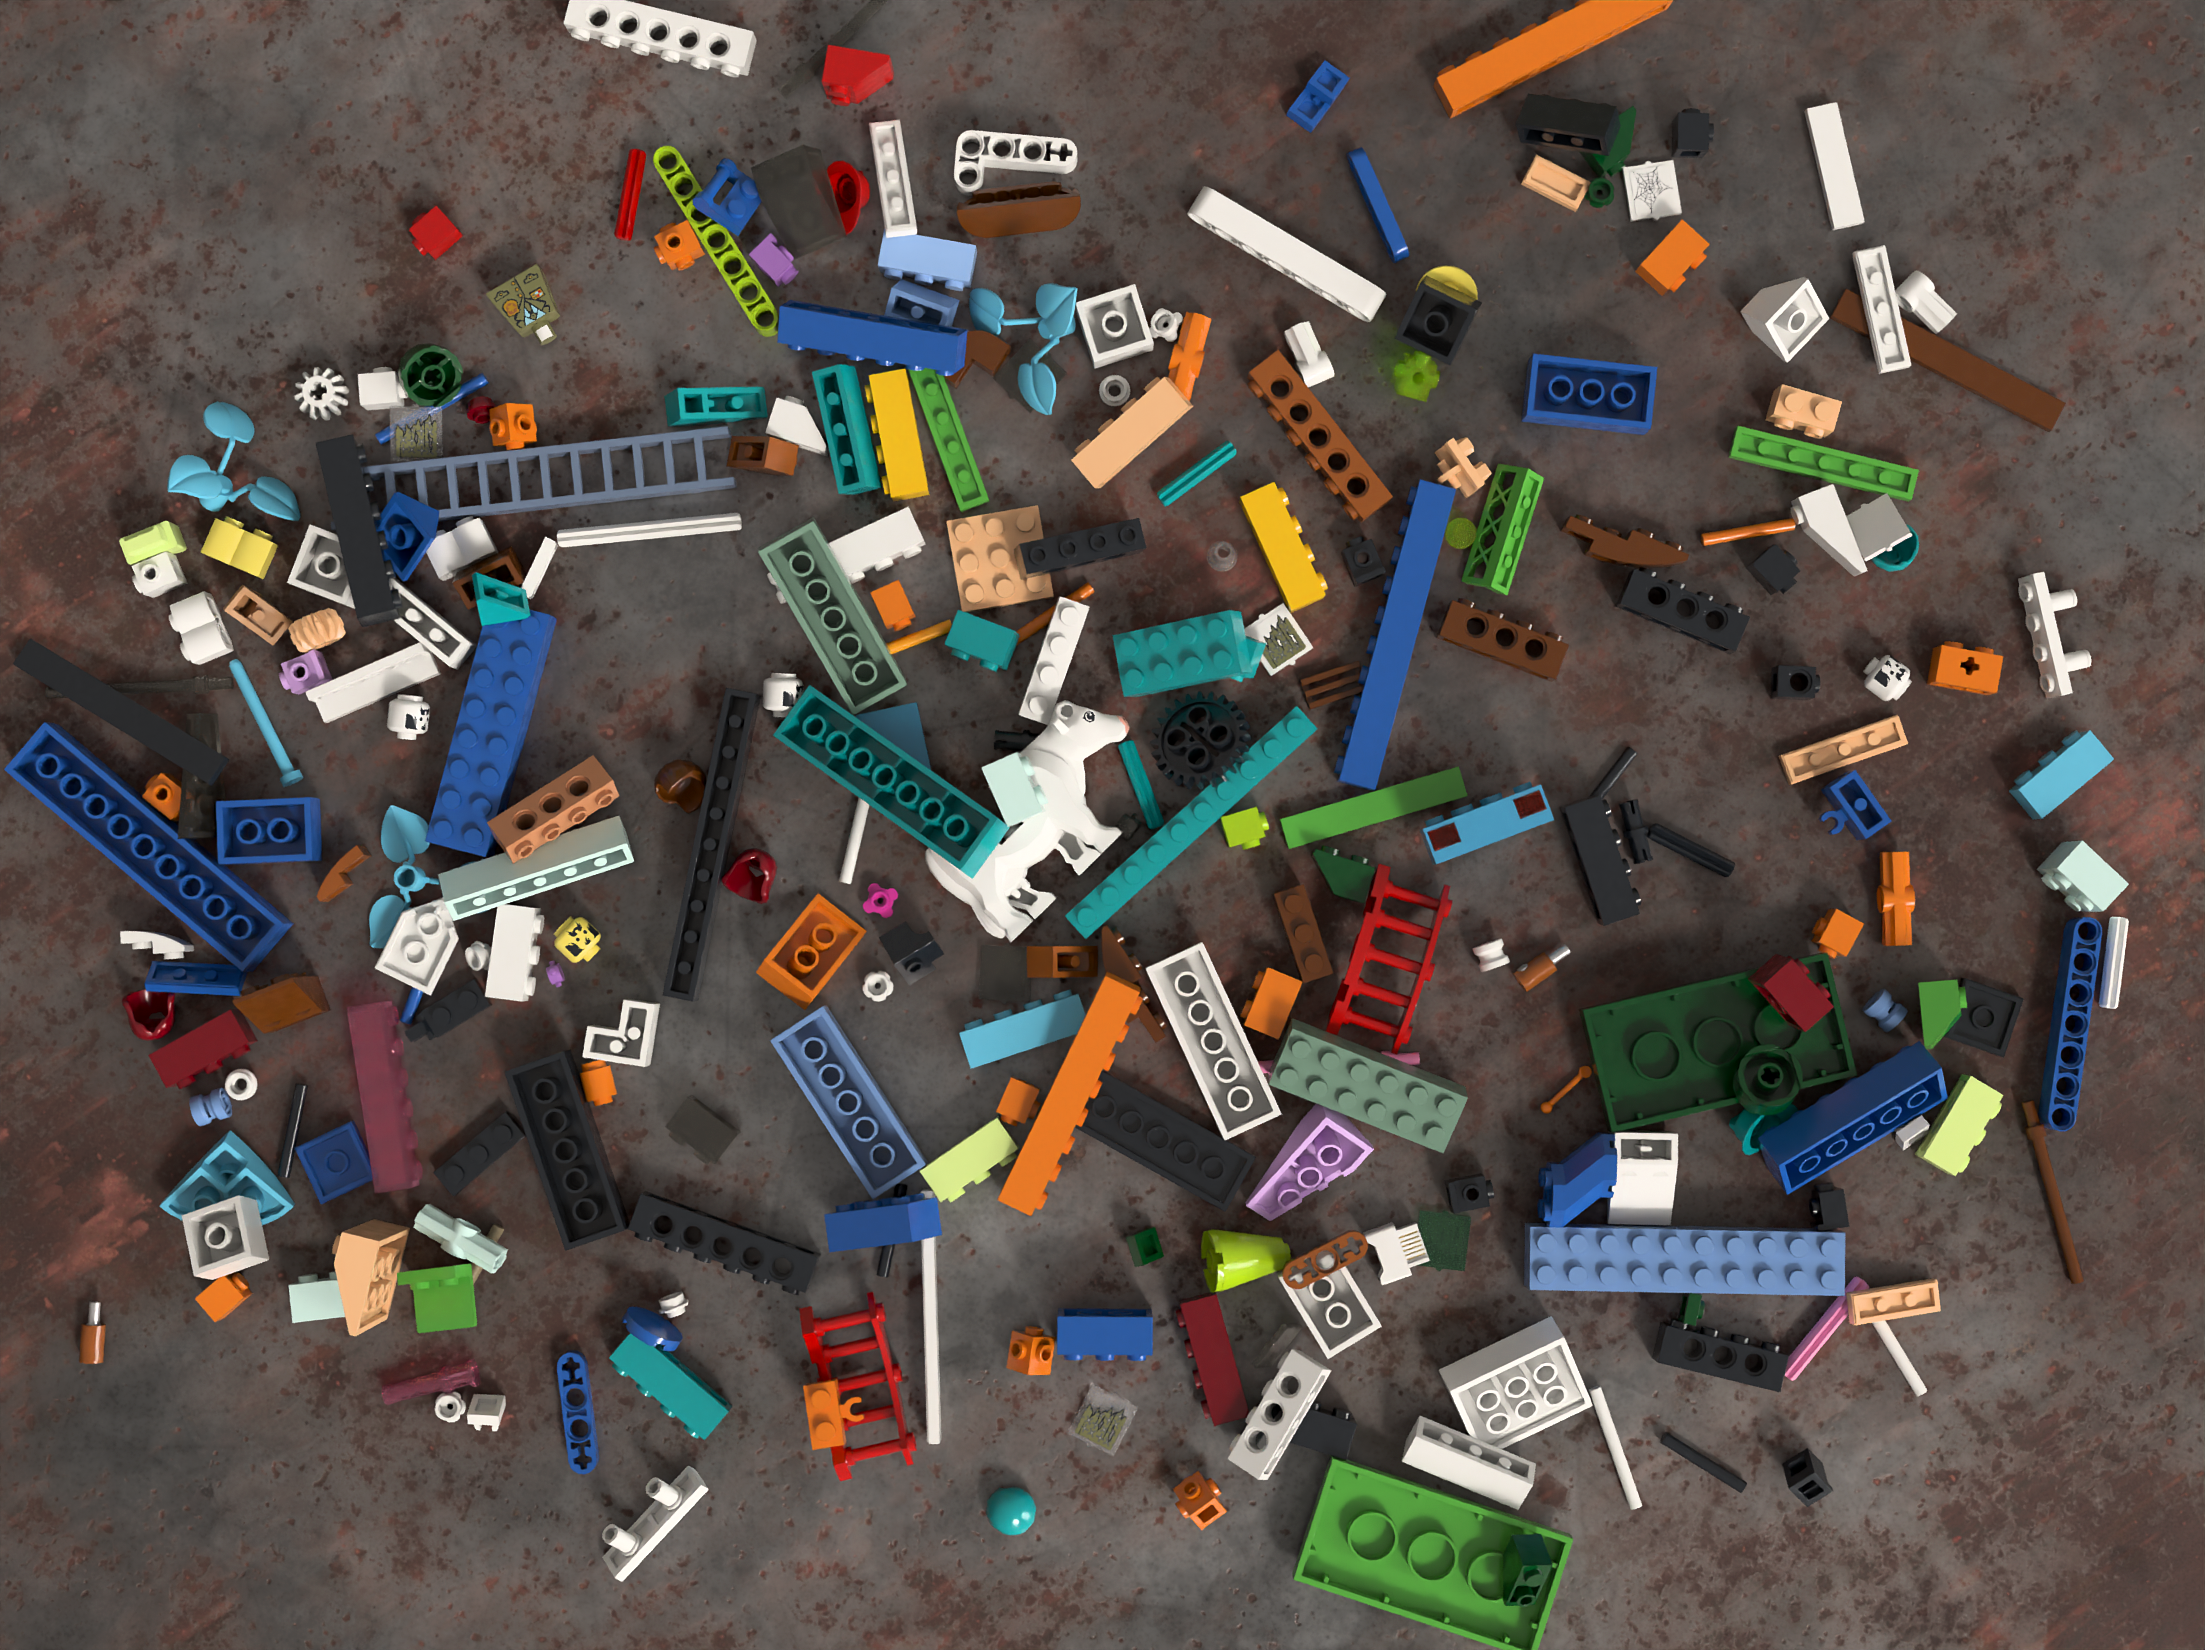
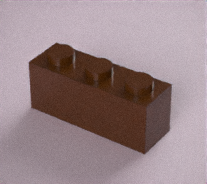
[1272,884,1333,983]

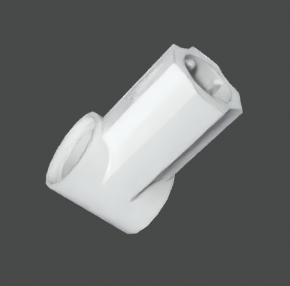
[1895,270,1957,334]
[1284,321,1334,387]

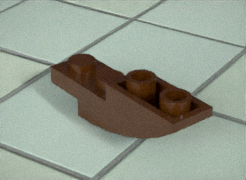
[1561,514,1689,568]
[1101,925,1167,1043]

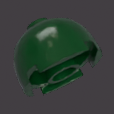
[398,343,463,407]

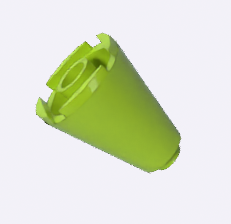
[1201,1229,1291,1292]

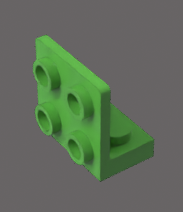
[397,1263,477,1333]

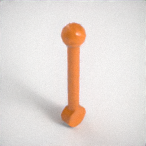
[1540,1066,1592,1114]

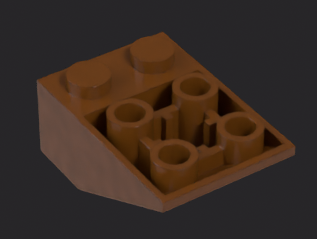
[232,972,331,1034]

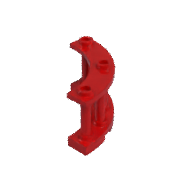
[1326,864,1453,1055]
[799,1292,917,1481]

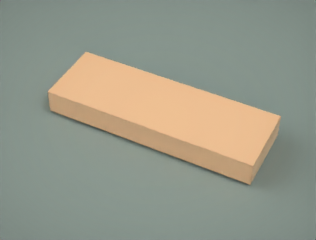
[1846,1278,1941,1325]

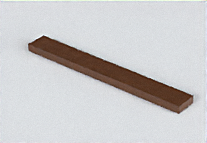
[1829,289,2066,432]

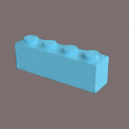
[959,989,1086,1068]

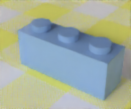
[878,229,977,291]

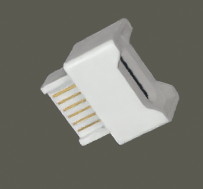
[1363,1222,1430,1285]

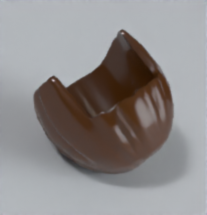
[654,759,707,814]

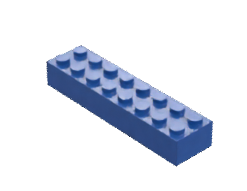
[425,610,557,858]

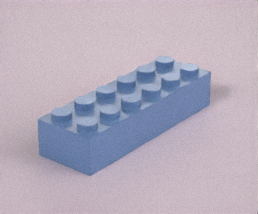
[770,1005,928,1199]

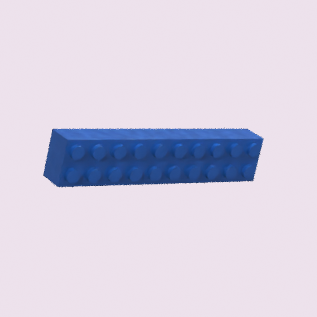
[4,722,294,972]

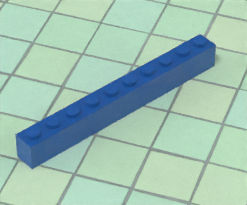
[1334,479,1456,791]

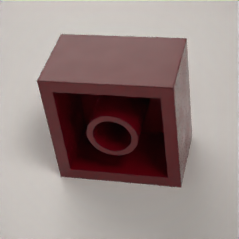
[1748,954,1834,1032]

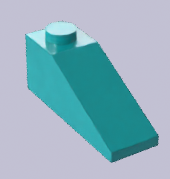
[664,387,768,427]

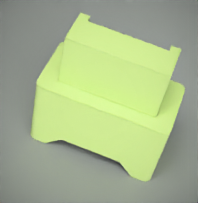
[119,521,187,565]

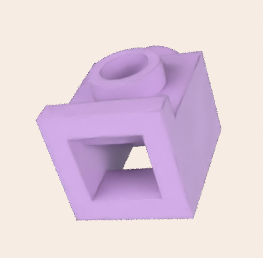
[279,649,333,695]

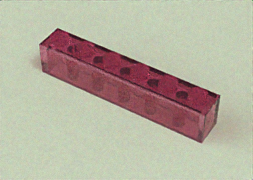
[347,1001,423,1194]

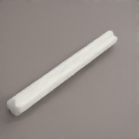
[557,513,742,547]

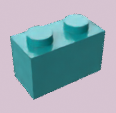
[945,610,1020,672]

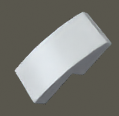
[120,931,194,959]

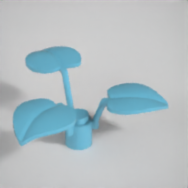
[969,283,1077,415]
[167,401,301,521]
[369,805,490,948]

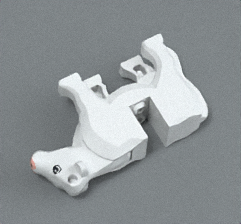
[925,700,1129,942]

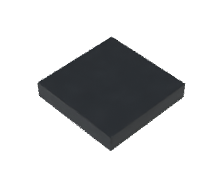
[1943,978,2024,1057]

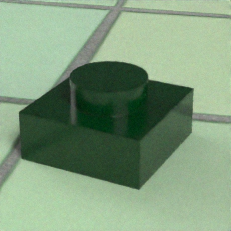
[1126,1227,1164,1267]
[1677,1293,1705,1326]

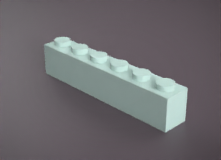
[438,816,634,921]

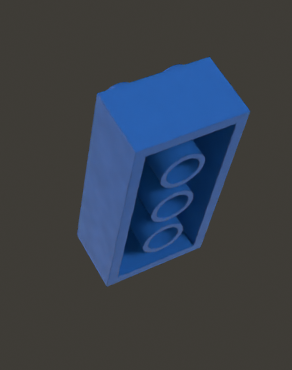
[1521,354,1657,435]

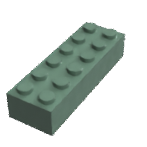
[758,517,907,715]
[1268,1018,1468,1153]

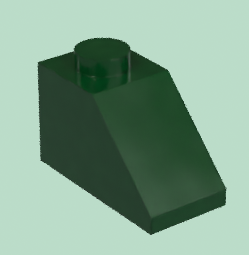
[1580,106,1637,178]

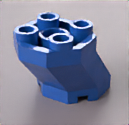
[1537,1132,1618,1228]

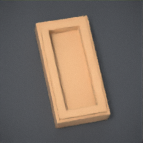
[1521,155,1591,212]

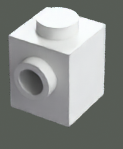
[358,367,408,410]
[132,551,188,598]

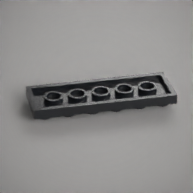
[1075,1071,1256,1212]

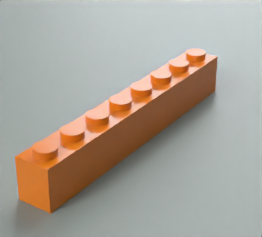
[1433,0,1673,119]
[997,971,1143,1216]

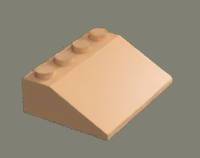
[332,1219,410,1336]

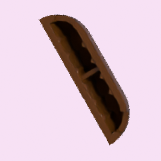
[957,181,1081,238]

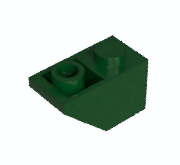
[1311,845,1375,904]
[1503,1534,1553,1607]

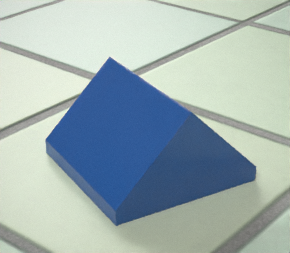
[376,492,440,581]

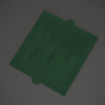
[1418,1210,1471,1271]

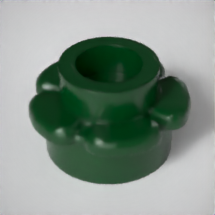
[1584,177,1614,208]

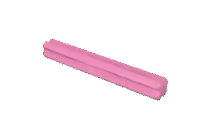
[1784,1276,1869,1381]

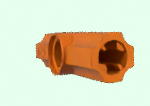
[1168,312,1211,402]
[1877,852,1915,946]

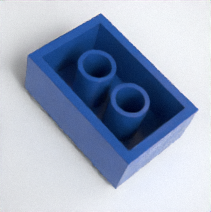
[216,797,322,865]
[824,1193,942,1252]
[1057,1308,1153,1361]

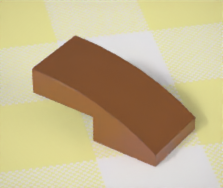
[316,845,372,902]

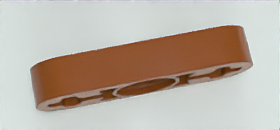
[1282,1230,1368,1289]

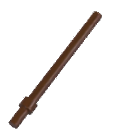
[2021,1100,2084,1284]

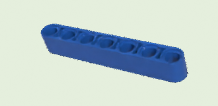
[2038,917,2102,1131]

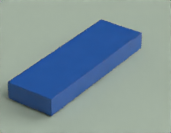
[144,961,247,996]

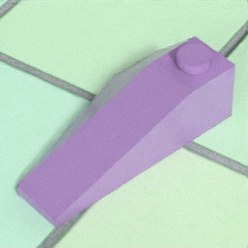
[1245,1104,1374,1221]

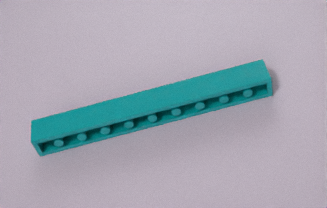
[1065,706,1318,939]

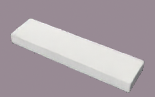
[1804,102,1865,231]
[869,119,917,238]
[1852,245,1911,374]

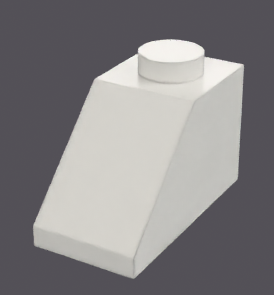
[765,396,829,456]

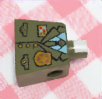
[486,264,560,345]

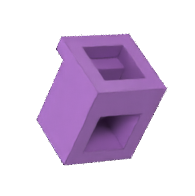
[749,233,798,287]

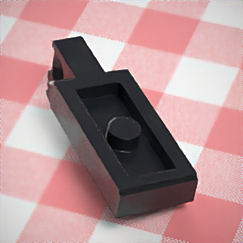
[405,979,492,1042]

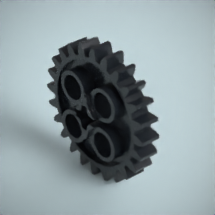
[1150,691,1251,790]

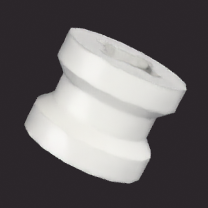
[1472,938,1510,972]

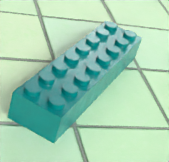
[773,685,1010,879]

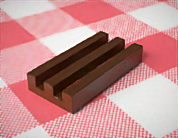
[1300,661,1363,710]

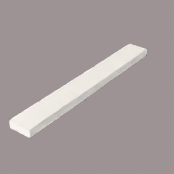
[920,1188,941,1444]

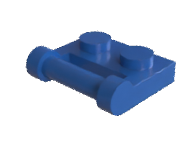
[693,158,769,236]

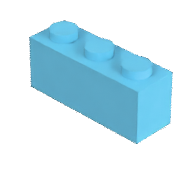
[2009,730,2114,820]

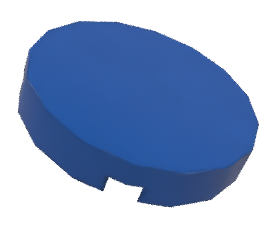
[622,1307,683,1351]

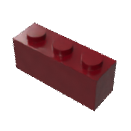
[148,1009,258,1090]

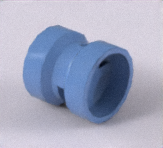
[1862,989,1908,1032]
[189,1087,232,1126]

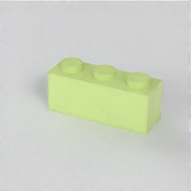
[1915,1074,2003,1176]
[920,1116,1019,1203]

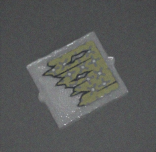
[390,403,443,461]
[1068,1383,1138,1457]

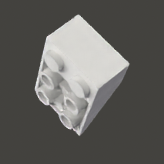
[1607,1130,1678,1225]

